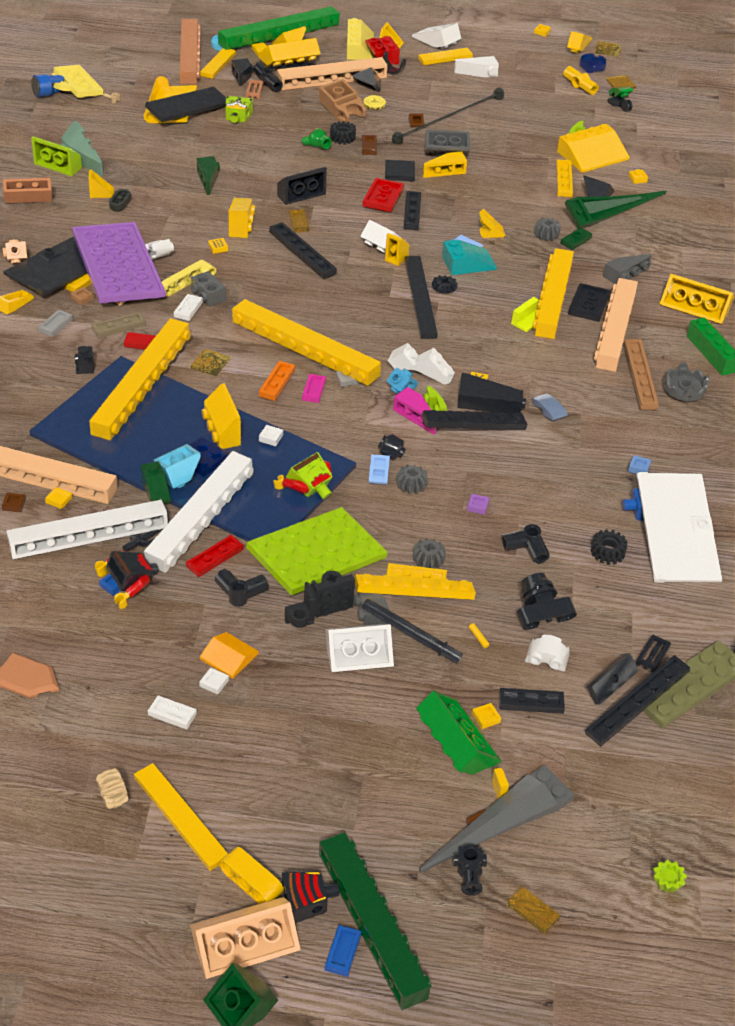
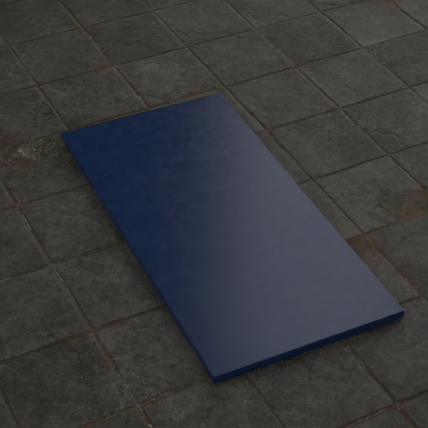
[29,356,356,542]

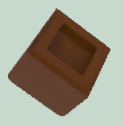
[408,113,424,127]

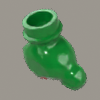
[301,128,332,149]

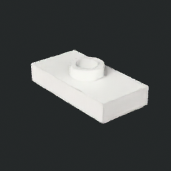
[174,294,203,321]
[148,696,197,729]

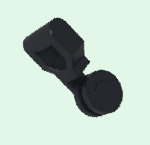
[608,96,633,112]

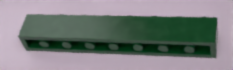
[319,832,432,1010]

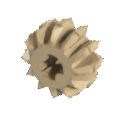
[96,768,128,809]

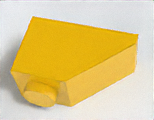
[385,233,409,266]

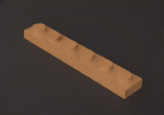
[624,339,659,410]

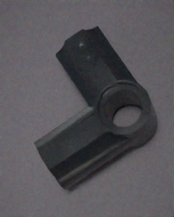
[501,524,550,564]
[215,569,269,607]

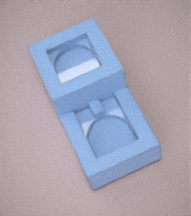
[369,454,390,485]

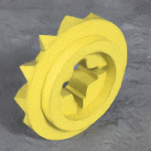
[363,95,386,110]

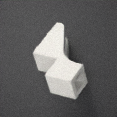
[388,343,455,384]

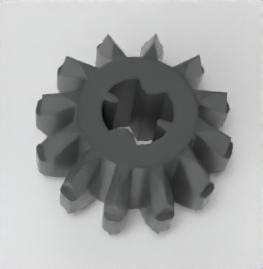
[534,218,561,241]
[396,464,428,495]
[413,537,446,568]

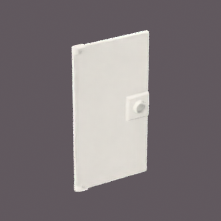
[636,472,722,583]

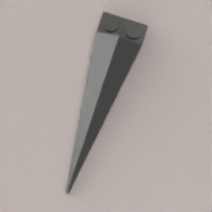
[420,765,574,873]

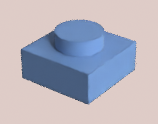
[628,455,651,474]

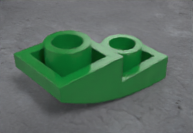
[609,87,633,98]

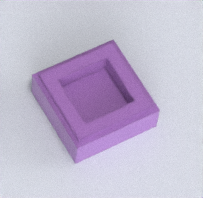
[467,494,490,515]

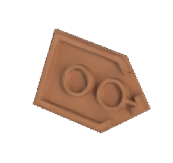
[0,653,59,698]

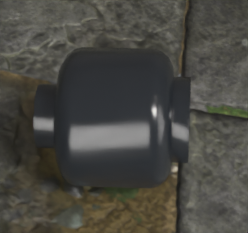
[378,433,406,461]

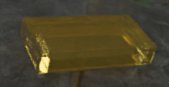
[289,209,309,233]
[507,887,560,935]

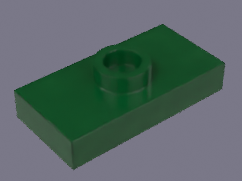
[560,227,592,250]

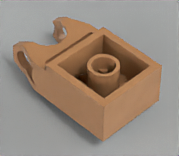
[319,78,366,123]

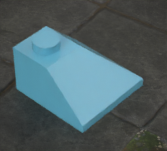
[154,444,201,489]

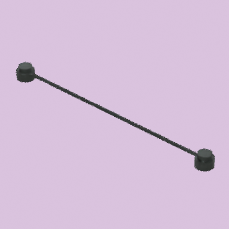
[392,88,504,144]

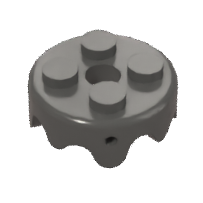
[664,362,709,402]

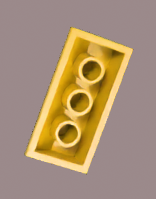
[258,38,321,67]
[660,274,734,324]

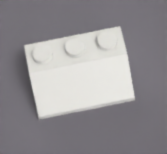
[325,623,394,672]

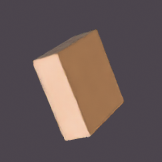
[70,287,94,305]

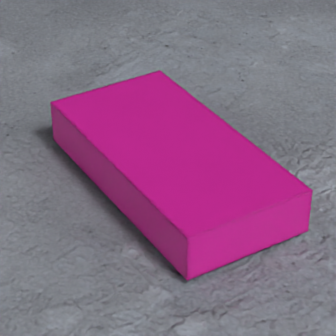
[302,374,326,403]

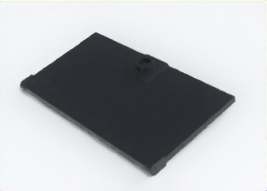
[3,236,88,297]

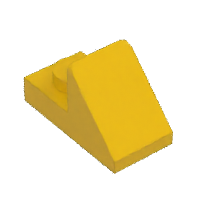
[479,209,506,238]

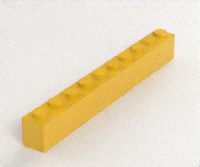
[232,299,381,386]
[89,318,191,441]

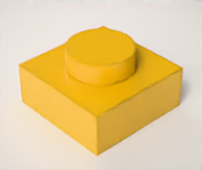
[628,169,648,184]

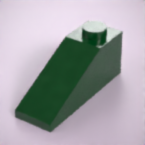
[196,156,220,195]

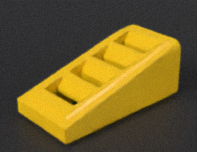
[0,290,34,315]

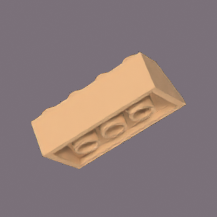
[190,897,301,979]

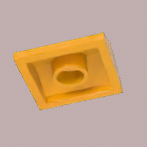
[200,632,259,679]

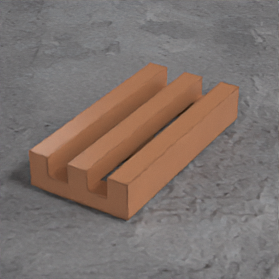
[246,80,263,100]

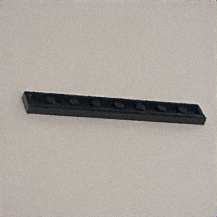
[404,256,438,339]

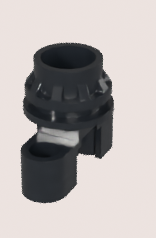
[516,573,577,630]

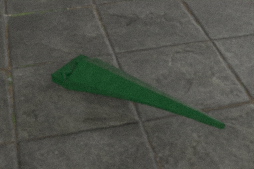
[565,191,667,228]

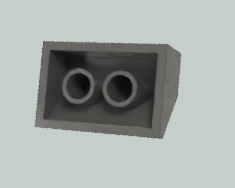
[425,130,470,155]

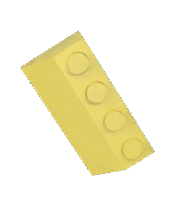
[347,18,374,60]

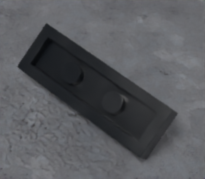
[499,688,565,714]

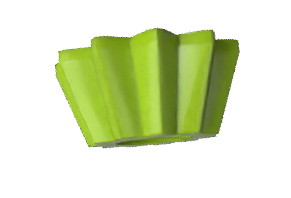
[653,860,687,893]

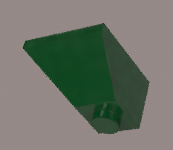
[203,963,278,1026]

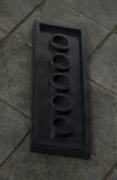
[145,86,226,122]

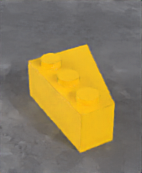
[229,197,255,238]

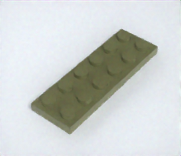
[643,641,735,729]

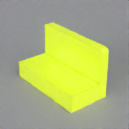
[511,297,539,332]

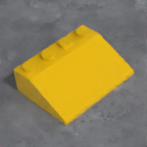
[557,124,629,173]

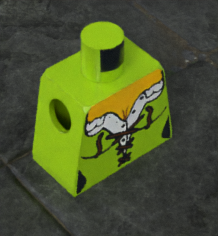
[226,96,253,123]

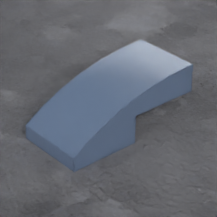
[532,394,568,420]

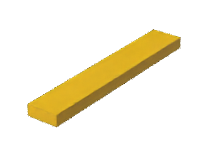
[134,763,228,871]

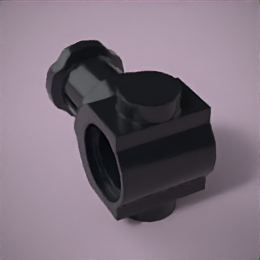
[453,844,487,896]

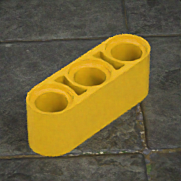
[219,847,284,904]

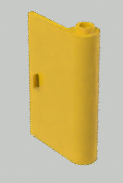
[143,76,197,123]

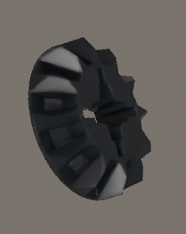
[432,275,458,293]

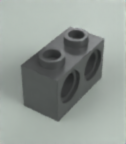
[190,271,226,307]

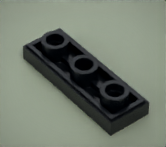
[587,653,638,705]

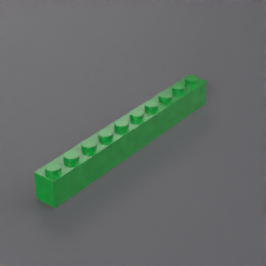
[218,6,340,50]

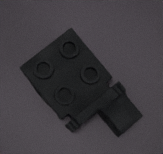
[285,571,355,628]

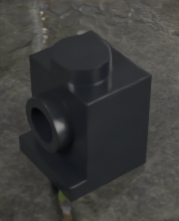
[75,346,94,374]

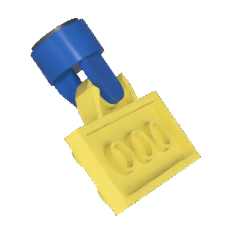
[31,65,103,98]

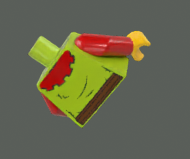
[273,452,332,500]

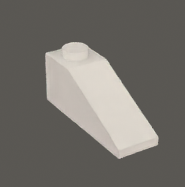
[454,56,499,77]

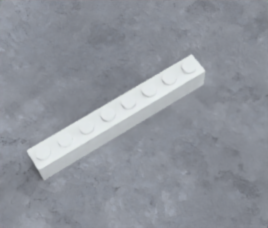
[144,451,253,573]
[6,500,168,559]

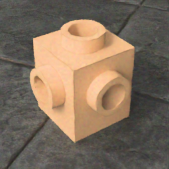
[3,240,27,264]

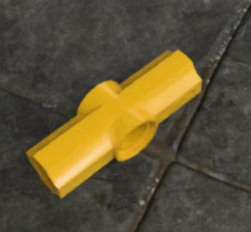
[563,66,599,95]

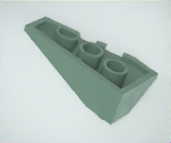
[60,120,103,176]

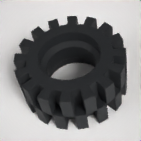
[330,121,356,145]
[591,529,628,565]

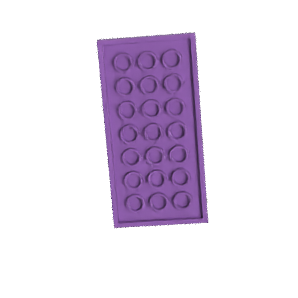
[72,222,166,303]

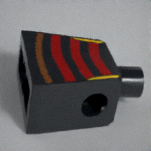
[282,871,339,923]

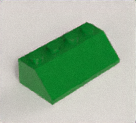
[687,317,735,376]
[416,690,502,775]

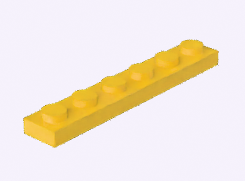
[355,574,476,600]

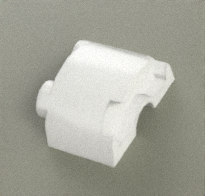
[145,239,174,260]
[525,634,570,672]

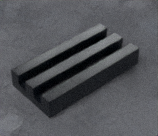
[636,634,671,673]

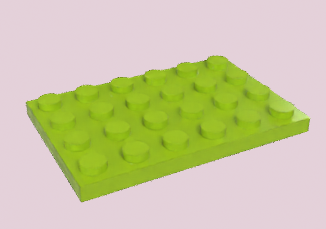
[246,507,388,596]

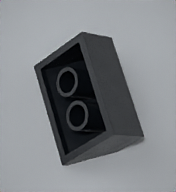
[277,167,327,205]

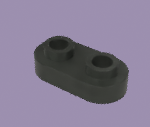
[109,189,131,211]

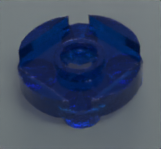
[579,53,607,73]

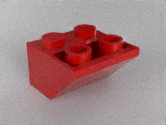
[365,36,400,65]

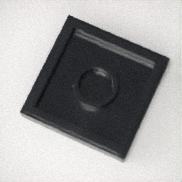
[385,159,415,182]

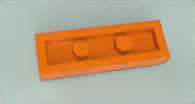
[259,361,295,401]

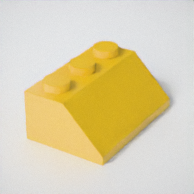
[202,383,241,450]

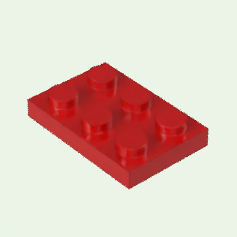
[362,178,404,212]

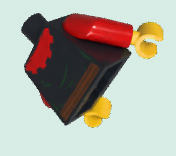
[95,551,158,609]

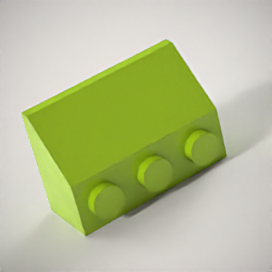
[31,136,82,176]

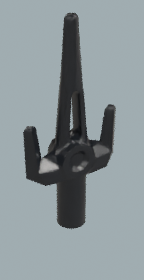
[122,529,163,552]

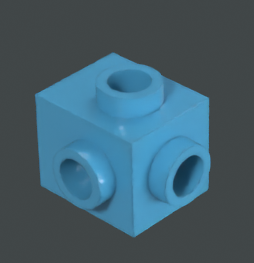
[386,367,419,394]

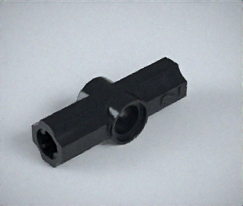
[253,61,283,92]

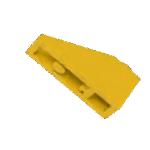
[567,31,593,53]
[423,152,467,178]

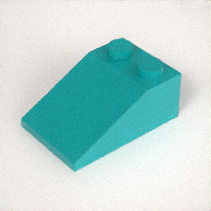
[442,240,497,275]

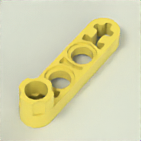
[162,260,216,297]

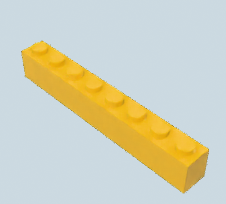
[533,248,574,339]

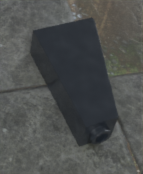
[457,373,526,413]

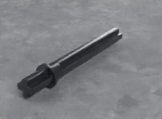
[362,598,463,664]

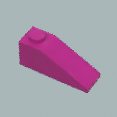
[393,387,437,435]

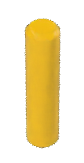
[469,623,489,648]

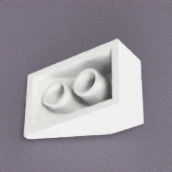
[412,23,461,49]

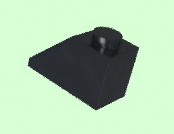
[232,58,253,86]

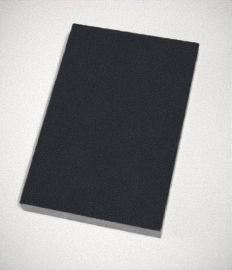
[568,283,611,322]

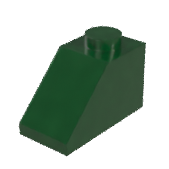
[140,461,171,504]

